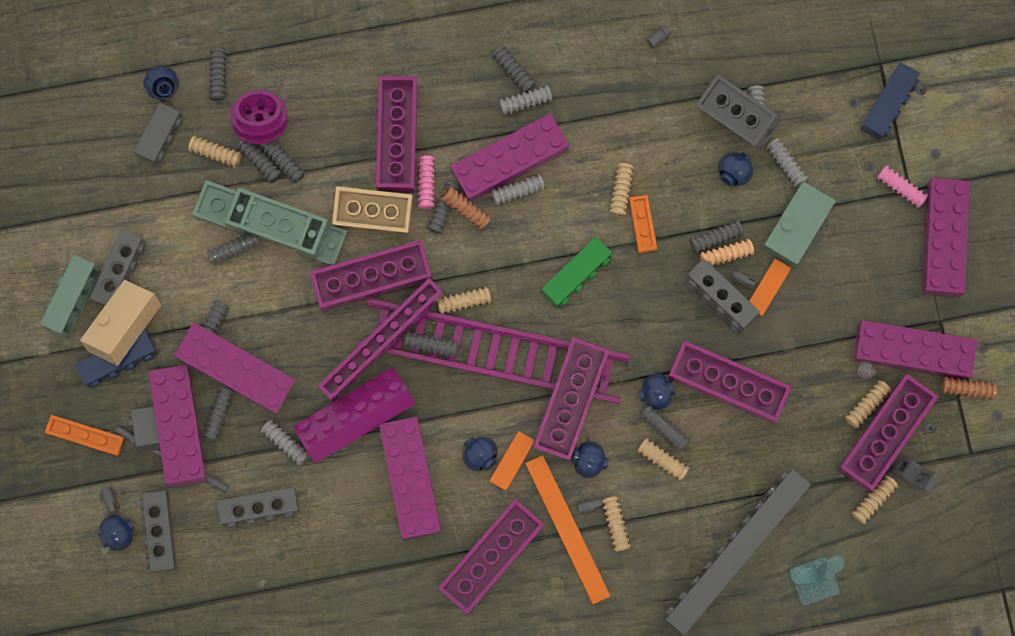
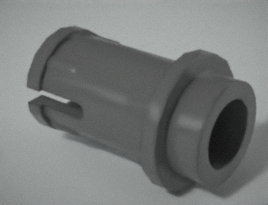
[647,26,671,48]
[731,270,757,290]
[100,487,120,513]
[577,497,603,515]

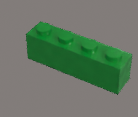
[541,237,612,308]

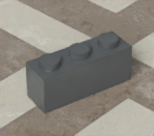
[134,102,183,166]

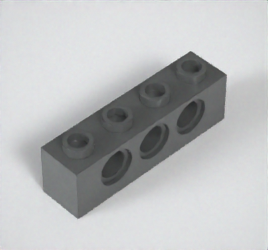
[89,229,146,307]
[217,487,300,528]
[140,491,177,573]

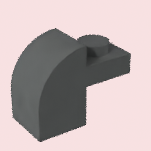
[891,456,939,493]

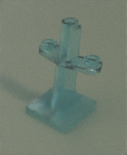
[790,555,845,606]

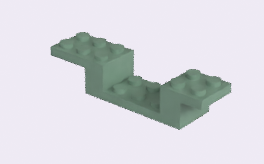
[192,180,348,266]

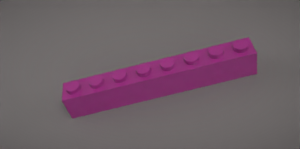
[318,278,444,402]

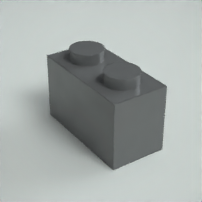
[128,407,160,453]

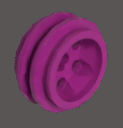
[230,90,288,144]

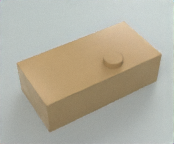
[332,186,414,234]
[80,280,161,366]

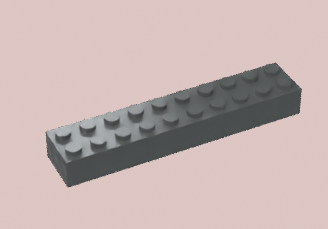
[663,469,811,636]

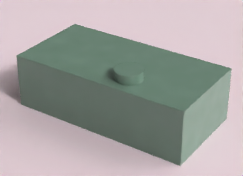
[762,181,836,269]
[40,255,102,340]

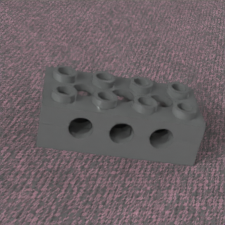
[696,74,782,150]
[685,258,760,334]

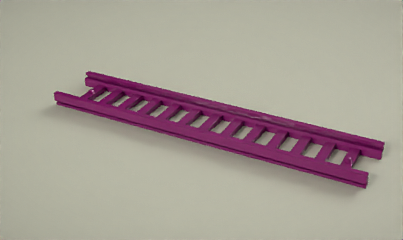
[356,298,630,404]

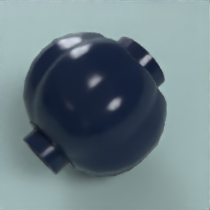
[143,65,179,101]
[718,152,753,186]
[639,373,676,410]
[463,437,498,471]
[571,441,609,478]
[97,515,135,551]

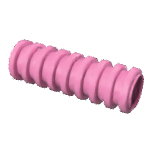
[418,155,435,209]
[877,165,928,208]

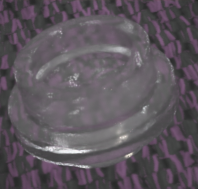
[856,362,876,380]

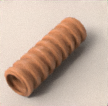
[441,186,490,229]
[941,376,997,400]

